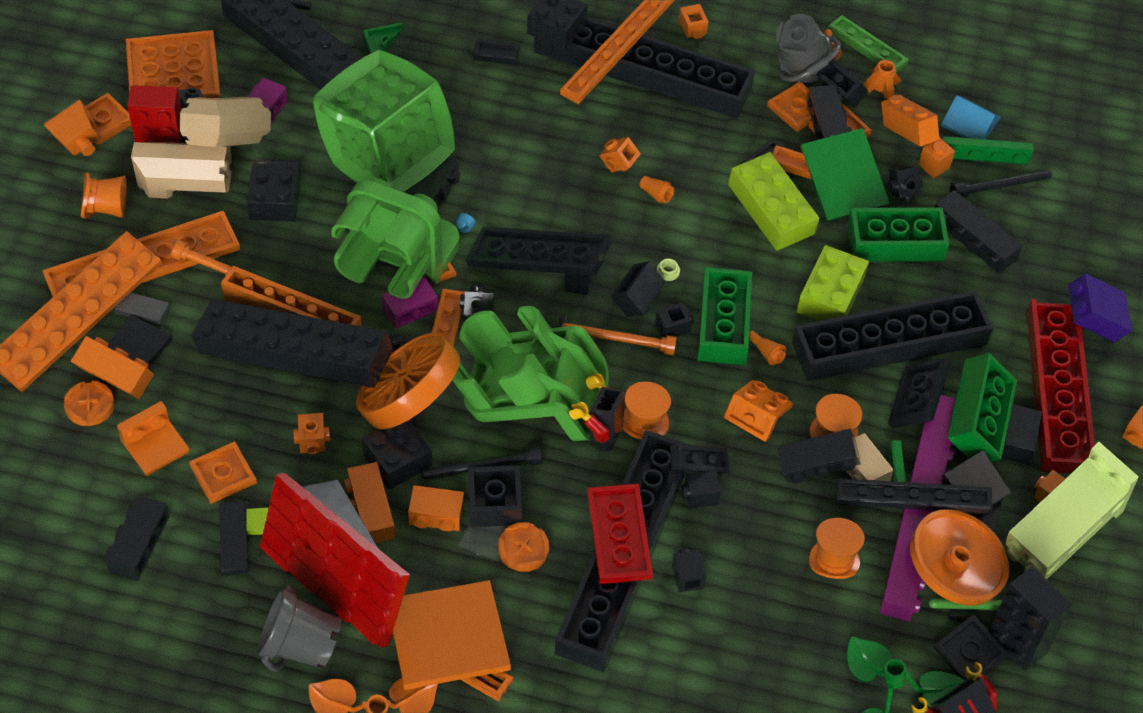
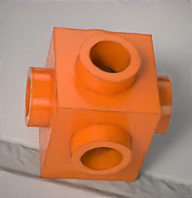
[599,137,641,172]
[294,413,330,454]

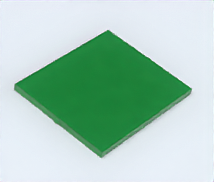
[800,128,890,222]

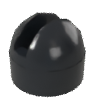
[390,334,408,353]

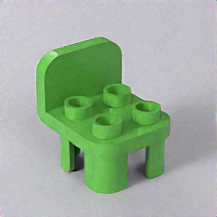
[331,178,459,299]
[452,306,609,441]

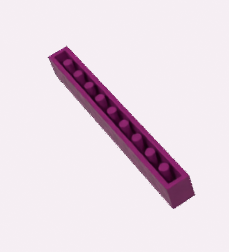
[879,395,956,622]

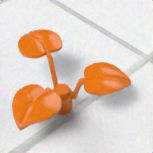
[309,678,438,713]

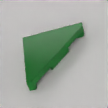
[363,23,403,54]

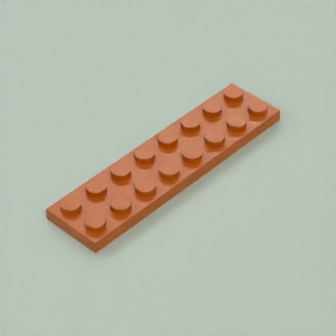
[42,211,240,297]
[0,231,162,392]

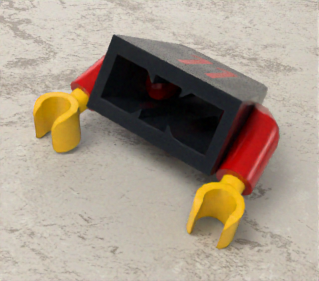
[569,373,626,451]
[911,662,997,713]

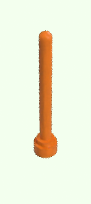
[171,240,232,275]
[561,323,677,356]

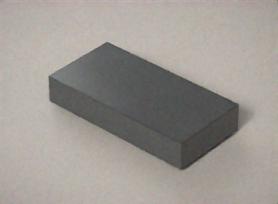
[115,293,170,326]

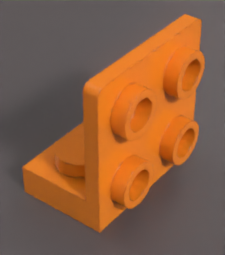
[723,380,794,442]
[117,401,190,476]

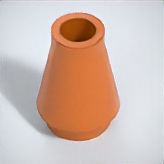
[639,176,674,203]

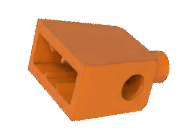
[44,100,100,156]

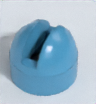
[456,213,476,233]

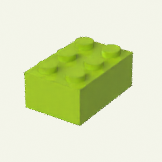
[797,245,869,321]

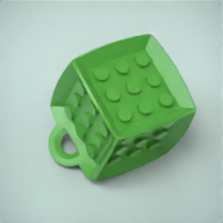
[313,50,455,192]

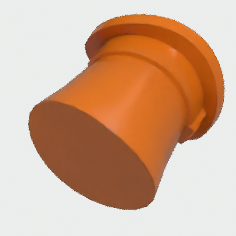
[81,172,127,219]
[623,381,671,440]
[809,394,862,438]
[809,518,865,579]

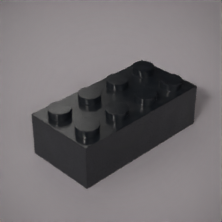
[989,566,1072,671]

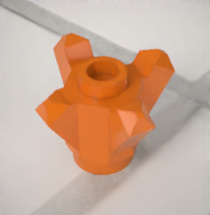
[863,60,901,100]

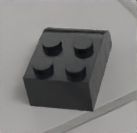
[247,158,302,222]

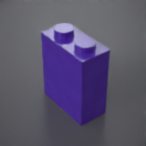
[1068,273,1132,342]

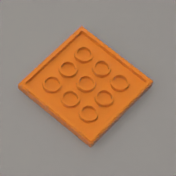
[126,30,221,98]
[393,580,511,690]

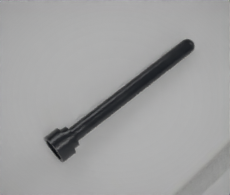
[950,170,1052,198]
[421,444,542,479]

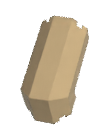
[180,97,271,147]
[131,142,232,199]

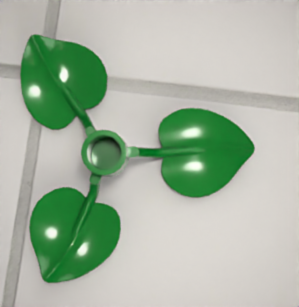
[847,636,965,713]

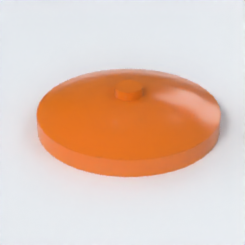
[910,509,1009,606]

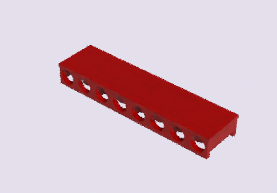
[1026,299,1095,473]

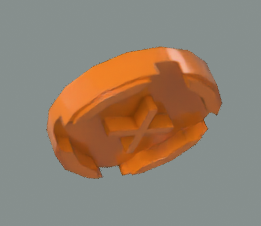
[64,381,115,426]
[498,522,549,572]

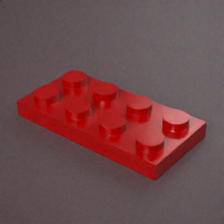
[587,484,653,584]

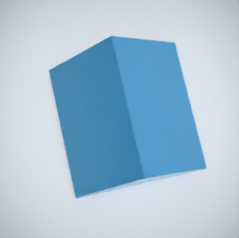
[941,95,1001,139]

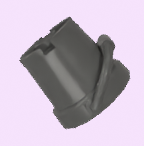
[776,14,841,83]
[257,585,341,672]

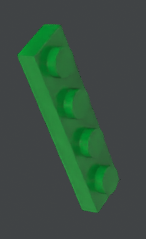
[943,136,1034,164]

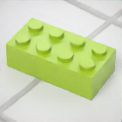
[728,152,819,251]

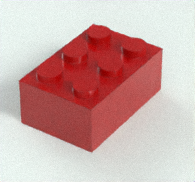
[127,85,184,143]

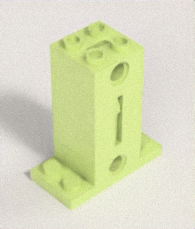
[1004,442,1138,579]

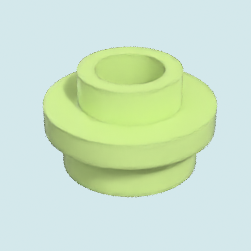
[657,259,680,281]

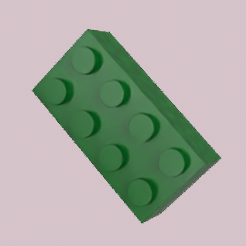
[847,208,949,262]
[697,267,752,365]
[948,353,1017,462]

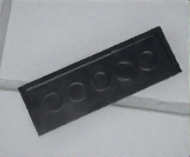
[466,226,612,276]

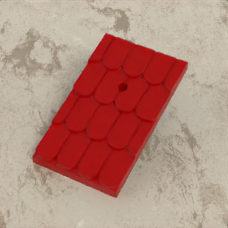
[260,473,410,648]

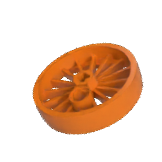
[356,332,460,429]

